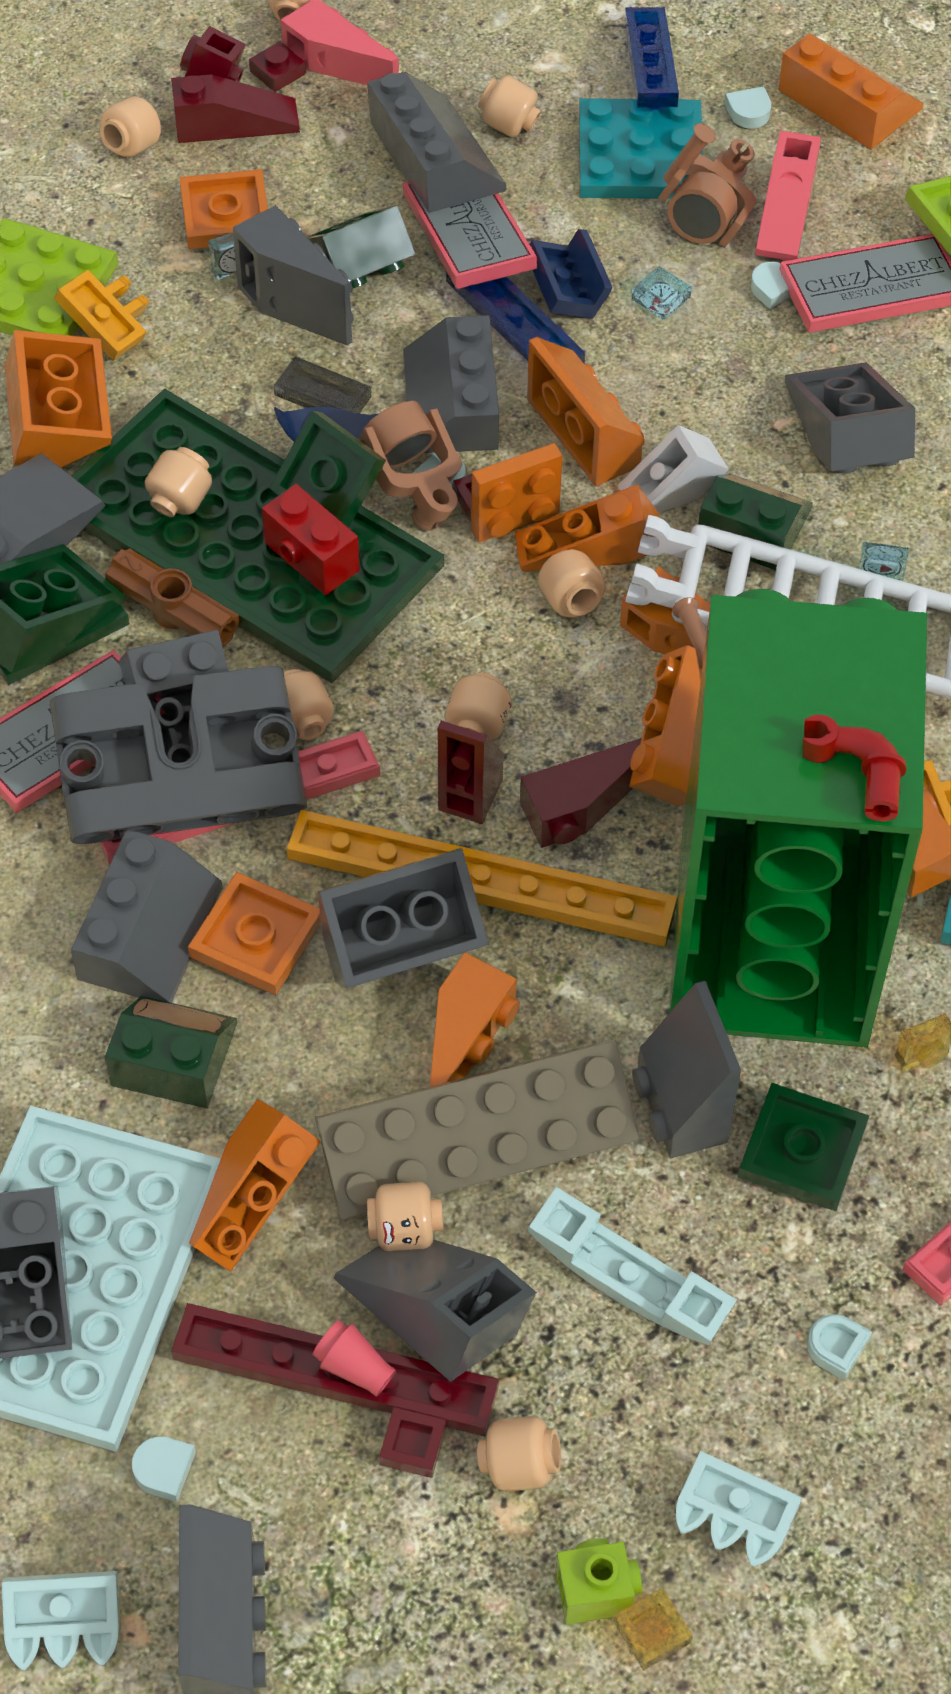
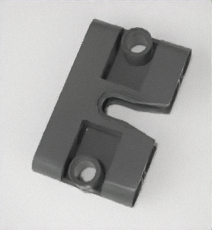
[49,666,307,844]

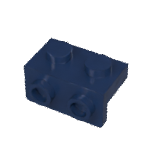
[529,229,612,319]

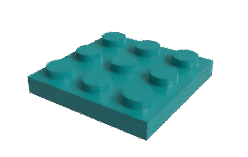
[579,98,703,199]

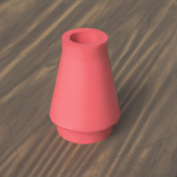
[312,1320,396,1397]

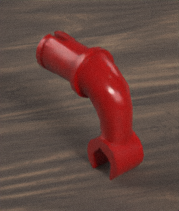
[803,714,907,821]

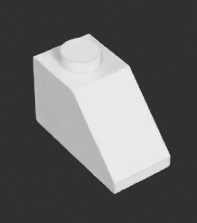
[617,425,729,513]

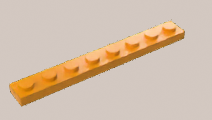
[287,810,678,947]

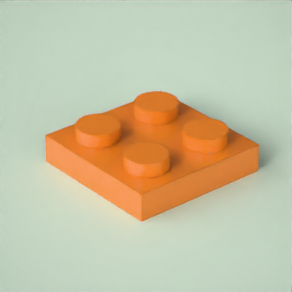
[179,169,268,249]
[471,443,563,542]
[188,872,321,996]

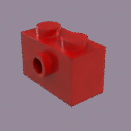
[262,484,359,596]

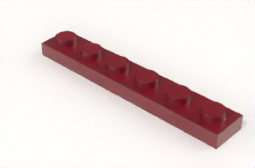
[171,1303,499,1437]

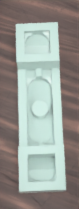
[528,1186,737,1345]

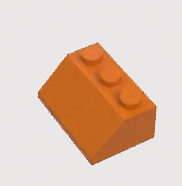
[778,33,923,150]
[4,330,112,468]
[527,337,645,486]

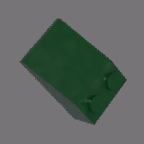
[0,544,125,674]

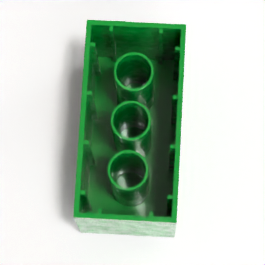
[669,589,927,1048]

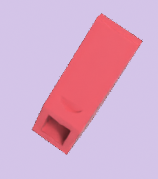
[281,0,399,85]
[755,130,821,260]

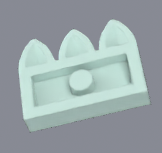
[676,1451,802,1567]
[2,1571,120,1670]

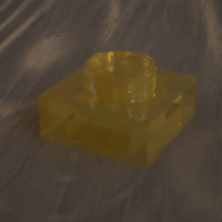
[895,1013,951,1072]
[614,1588,693,1671]

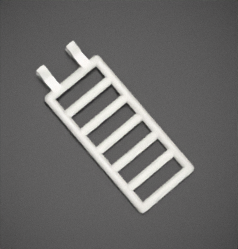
[625,515,951,699]

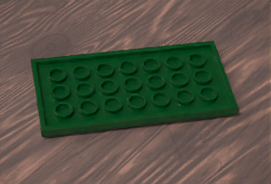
[71,388,444,683]

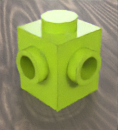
[555,1538,642,1625]

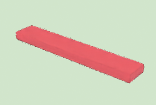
[100,730,380,864]

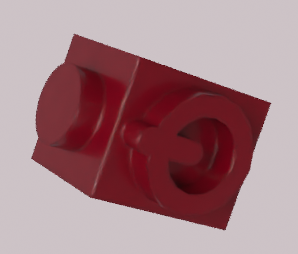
[180,26,246,82]

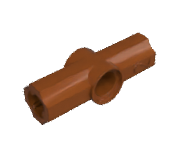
[105,548,239,648]

